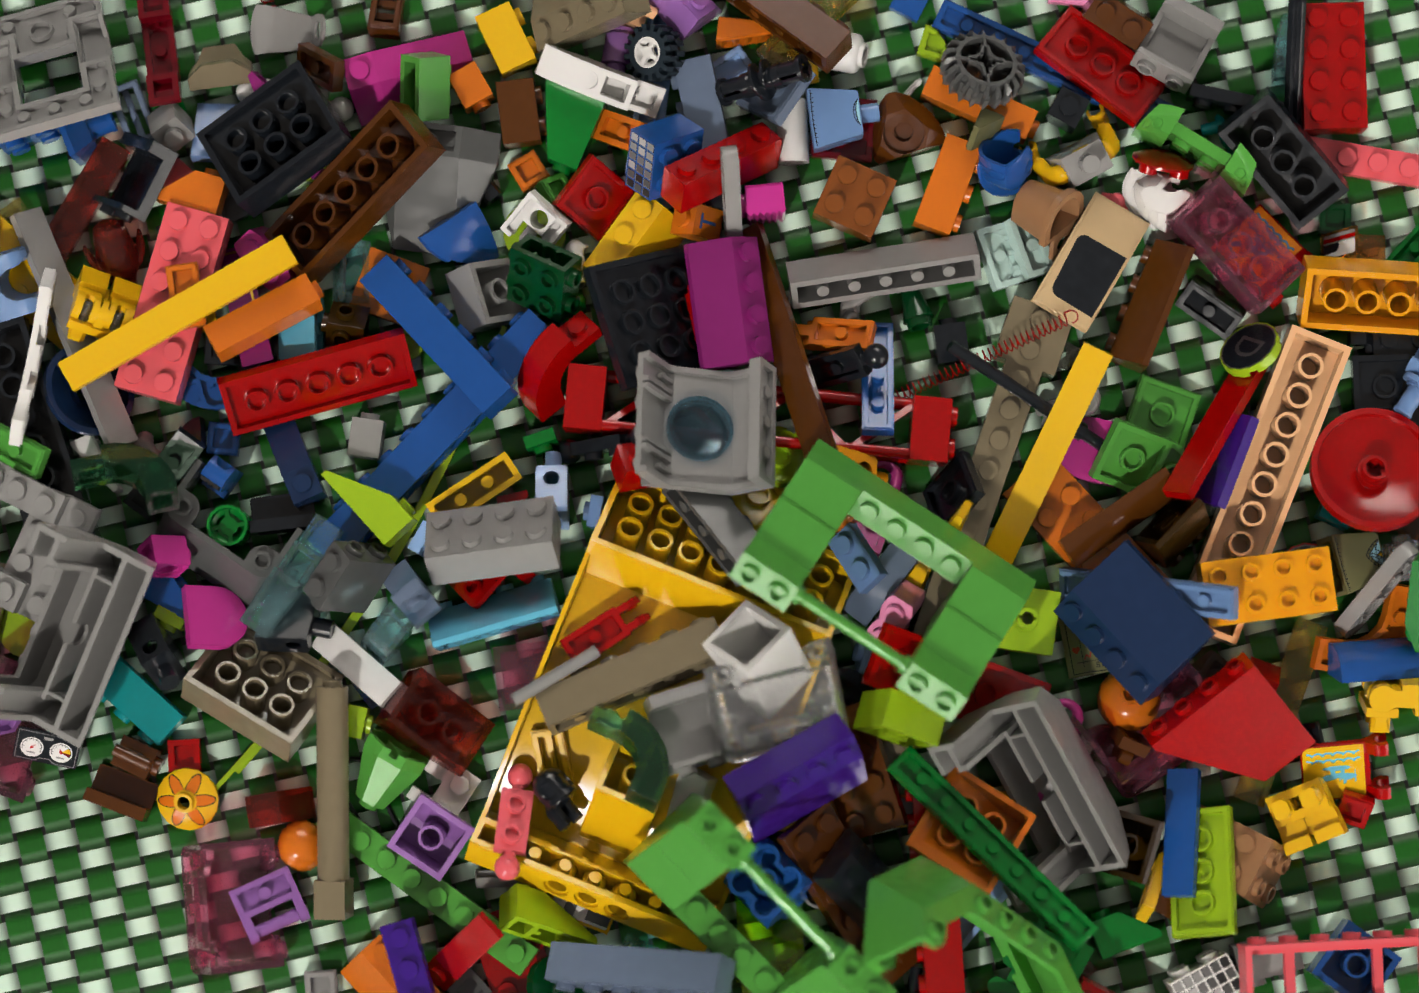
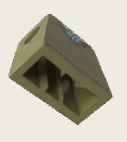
[1316,532,1395,598]

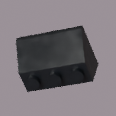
[812,828,890,932]

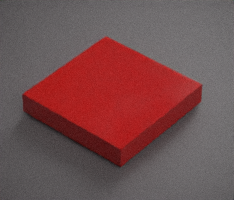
[552,154,635,243]

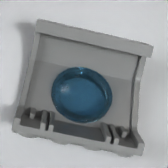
[633,350,777,496]

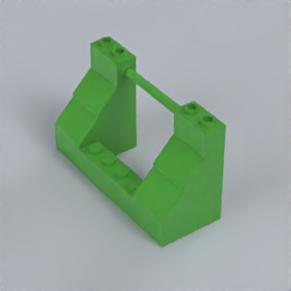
[729,439,1037,722]
[623,792,897,993]

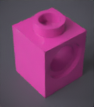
[137,534,191,578]

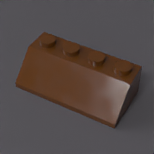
[1104,239,1195,373]

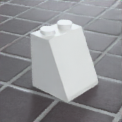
[702,599,813,718]

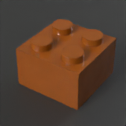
[812,155,897,243]

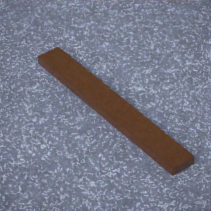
[742,222,838,458]

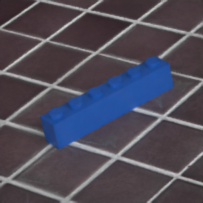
[359,255,519,420]

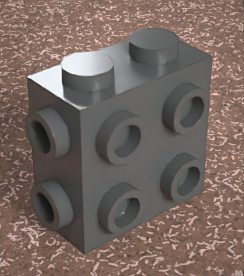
[303,540,396,613]

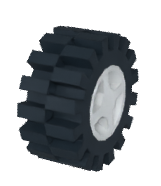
[624,24,685,82]

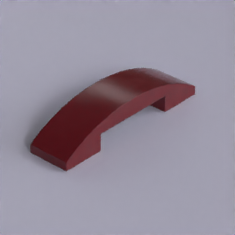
[137,0,182,107]

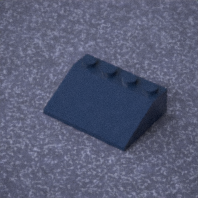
[1054,539,1216,705]

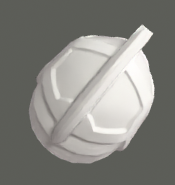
[1122,167,1196,233]

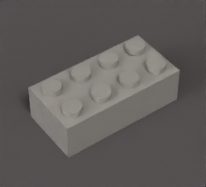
[424,496,561,586]

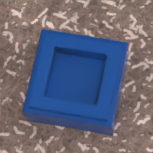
[206,422,241,457]

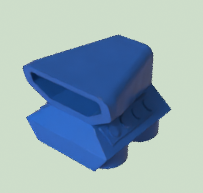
[723,836,813,929]

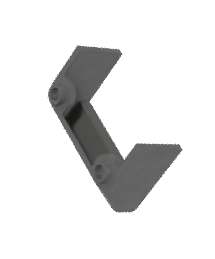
[155,459,308,606]

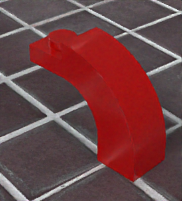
[518,310,603,423]

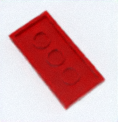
[1033,5,1167,128]

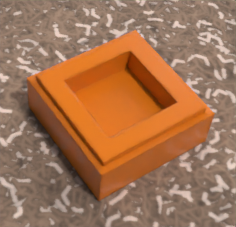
[507,149,550,194]

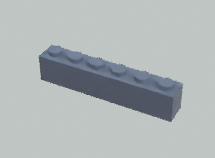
[544,941,736,993]

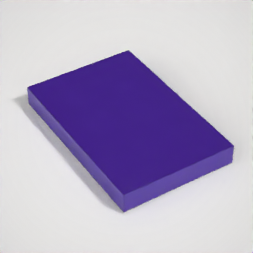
[1195,414,1259,509]

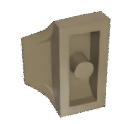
[188,43,254,91]

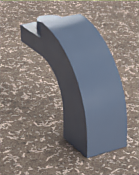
[843,543,918,627]
[383,559,443,629]

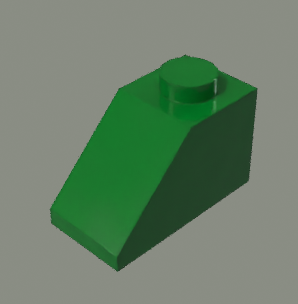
[1091,907,1163,959]

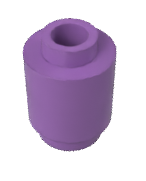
[601,25,635,73]

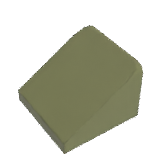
[966,108,1005,151]

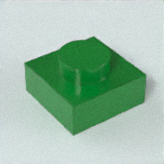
[522,427,559,457]

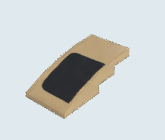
[1031,192,1150,334]

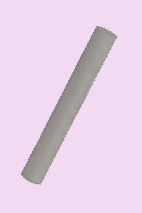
[510,645,600,706]

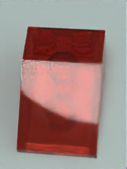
[374,667,495,777]

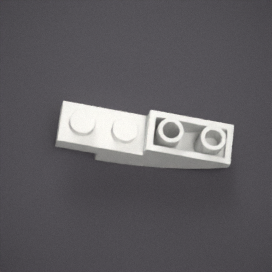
[535,43,667,119]

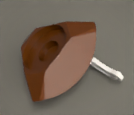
[872,78,945,164]

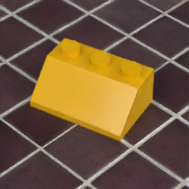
[583,192,684,269]

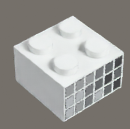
[1162,948,1240,993]

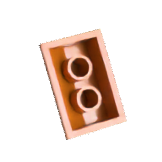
[340,934,446,993]

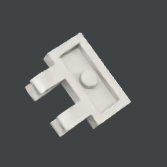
[406,758,481,816]

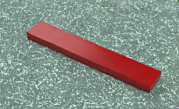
[1162,369,1267,500]

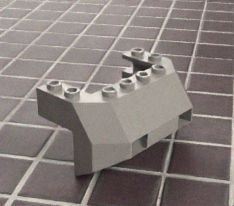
[0,522,157,748]
[927,686,1130,913]

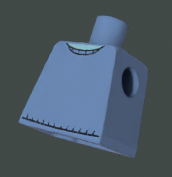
[805,88,880,153]

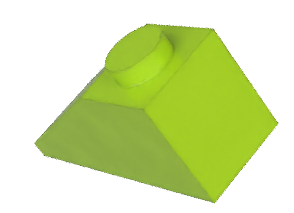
[321,470,418,548]
[499,883,597,947]

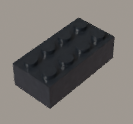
[1218,86,1349,230]

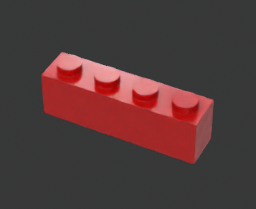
[660,122,782,214]

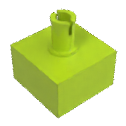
[997,588,1062,657]
[853,688,945,748]

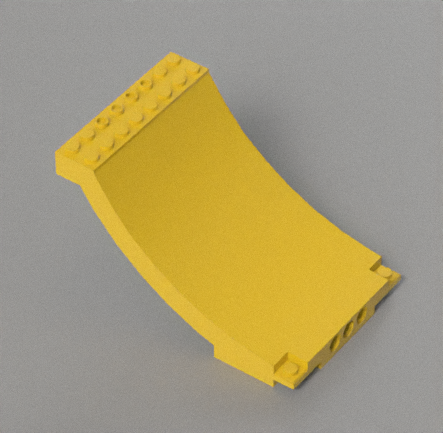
[464,482,852,952]

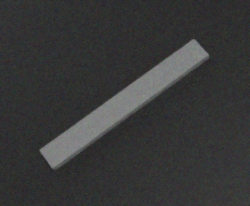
[9,206,138,451]

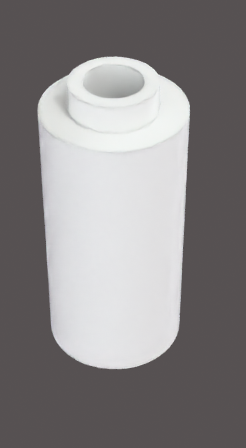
[776,98,810,166]

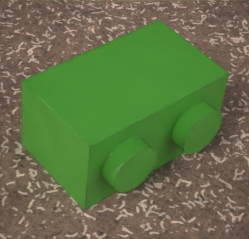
[400,51,452,121]

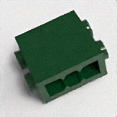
[506,233,583,323]

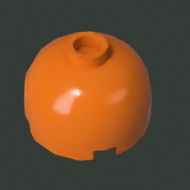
[1097,673,1161,731]

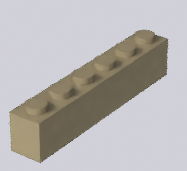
[535,616,718,736]

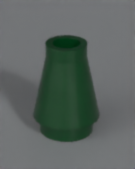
[901,289,934,332]

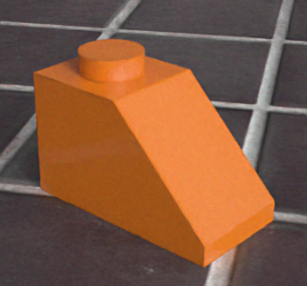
[156,168,229,216]

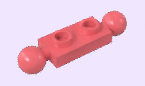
[493,763,534,881]

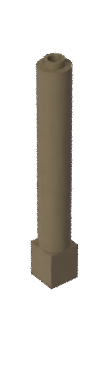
[313,679,354,920]

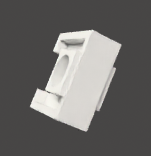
[500,189,572,245]

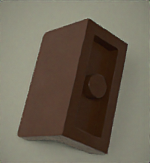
[82,764,159,822]

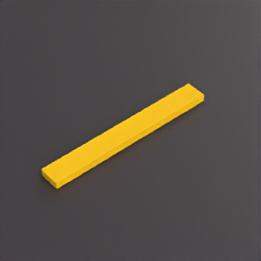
[58,234,299,392]
[985,341,1113,564]

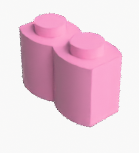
[867,579,925,638]

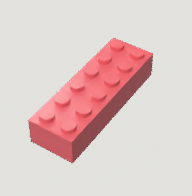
[114,202,234,406]

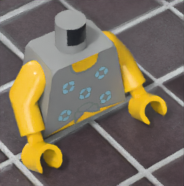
[1019,104,1120,188]

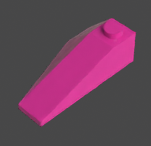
[344,30,473,127]

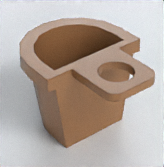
[1011,179,1084,261]

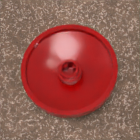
[1309,408,1419,532]

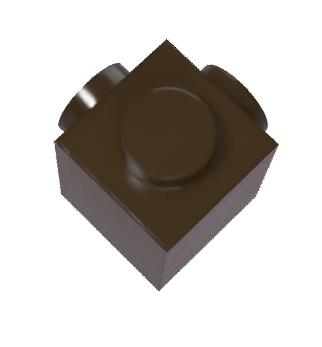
[321,301,370,346]

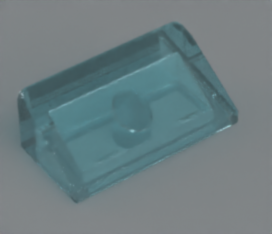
[332,240,371,304]

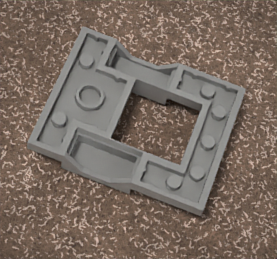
[0,0,122,144]
[0,461,102,622]

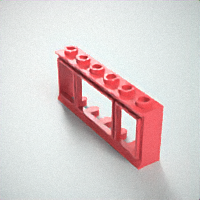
[1236,928,1419,993]

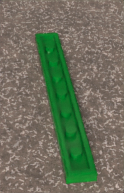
[886,745,1099,953]

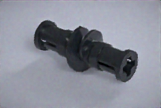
[715,54,812,106]

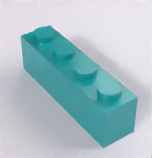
[101,656,188,746]

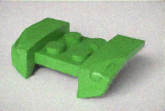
[1131,104,1257,201]

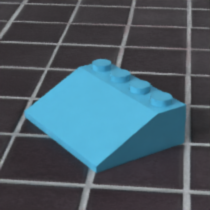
[428,574,561,651]

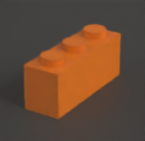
[912,133,979,237]

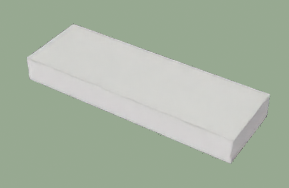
[312,624,403,708]

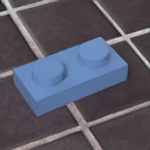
[828,523,888,594]

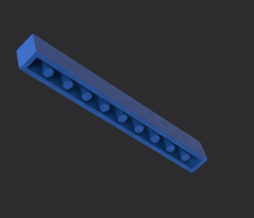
[309,309,548,555]

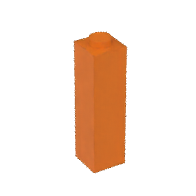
[920,65,1040,145]
[203,273,325,363]

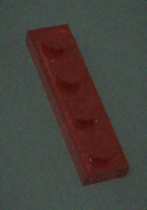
[49,136,131,262]

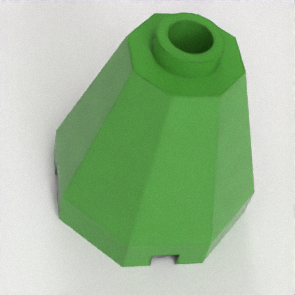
[355,728,430,811]

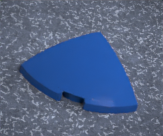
[418,201,499,266]

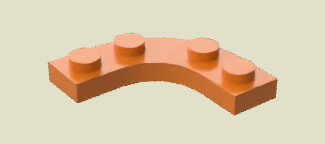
[1309,584,1409,671]

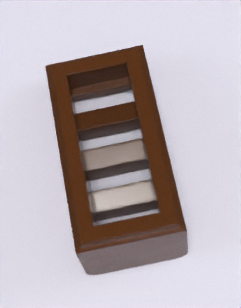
[367,0,405,40]

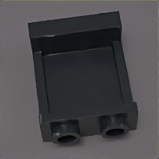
[92,131,179,223]

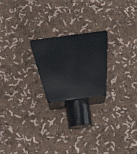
[254,583,335,653]
[128,612,188,691]

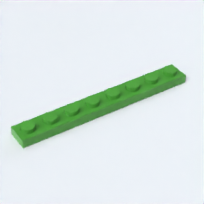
[315,811,540,976]

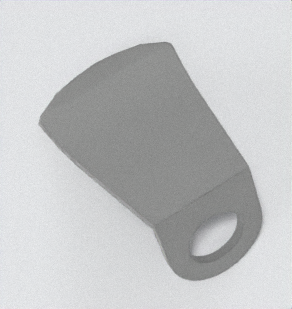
[250,4,326,55]

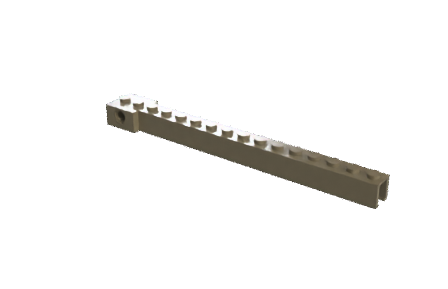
[882,295,1071,791]

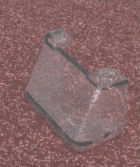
[702,637,848,763]

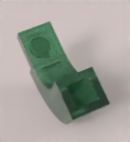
[70,443,180,515]
[587,706,669,813]

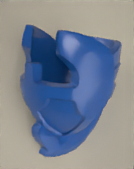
[977,129,1033,197]

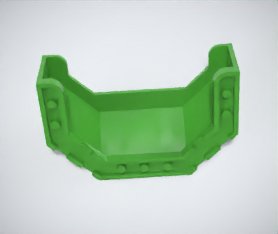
[862,855,1083,993]

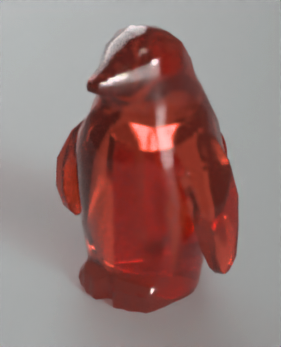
[83,219,145,286]

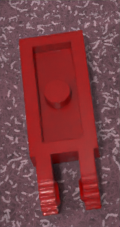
[559,596,652,659]

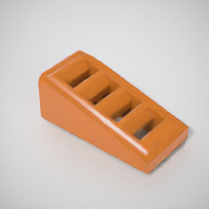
[716,16,780,49]

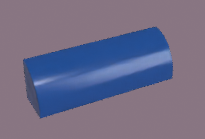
[1328,637,1419,683]

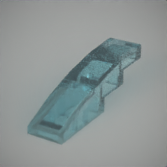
[240,514,345,638]

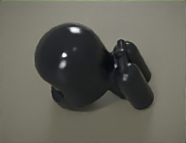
[532,767,583,832]

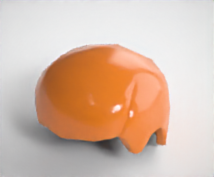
[277,820,317,872]

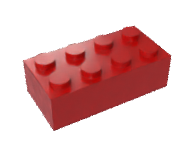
[1301,2,1368,135]

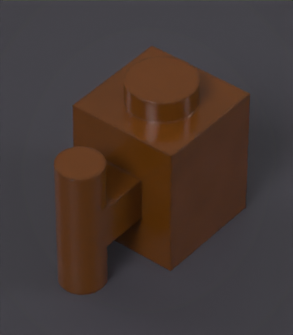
[110,735,164,780]

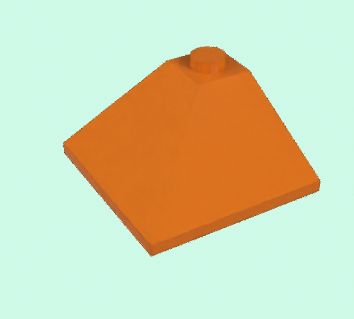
[905,767,1037,895]

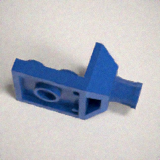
[0,113,118,166]

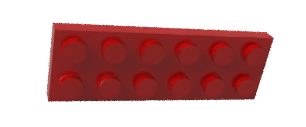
[216,327,418,436]
[861,622,1052,719]

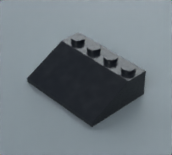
[196,60,353,218]

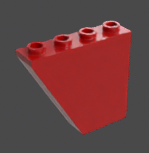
[1141,652,1316,782]

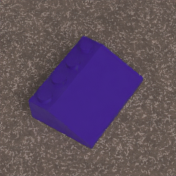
[722,712,868,844]

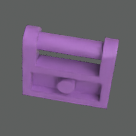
[228,865,311,945]

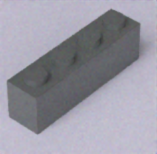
[662,489,757,587]

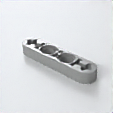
[720,145,743,237]
[1334,541,1419,639]

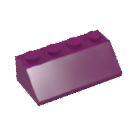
[683,236,774,370]

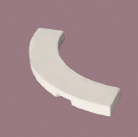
[8,267,57,447]

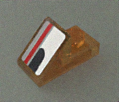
[1320,225,1385,260]

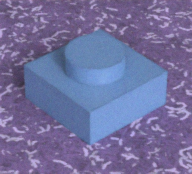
[583,494,608,529]

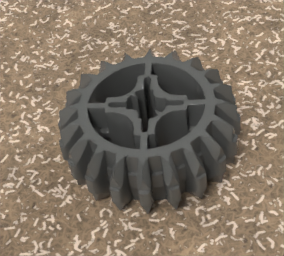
[939,29,1026,110]

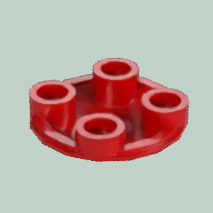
[1132,148,1194,180]

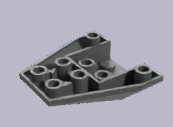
[386,122,502,254]

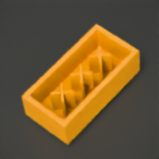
[1195,546,1338,628]

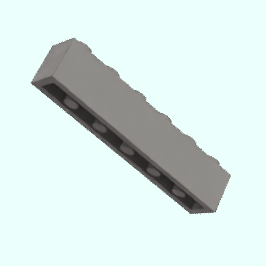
[785,233,982,309]

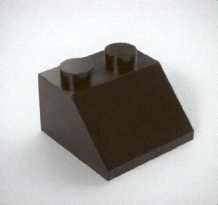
[1101,810,1165,885]

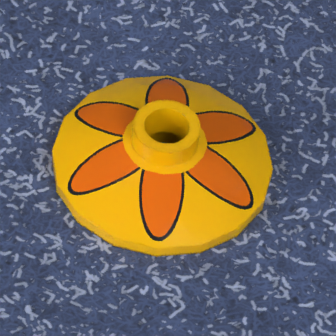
[156,768,219,831]

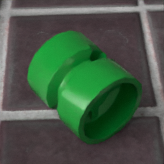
[206,505,252,548]

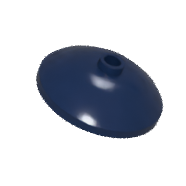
[43,348,134,436]

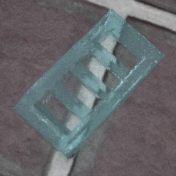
[1271,13,1288,83]

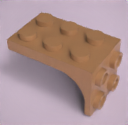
[1157,804,1291,909]

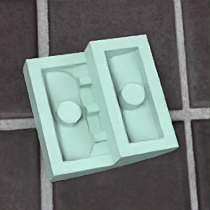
[973,218,1054,292]

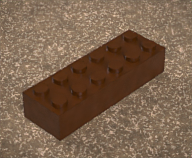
[264,100,446,283]

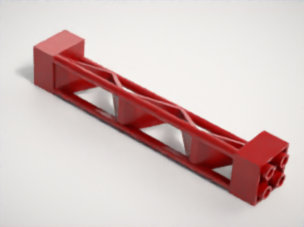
[563,363,958,468]

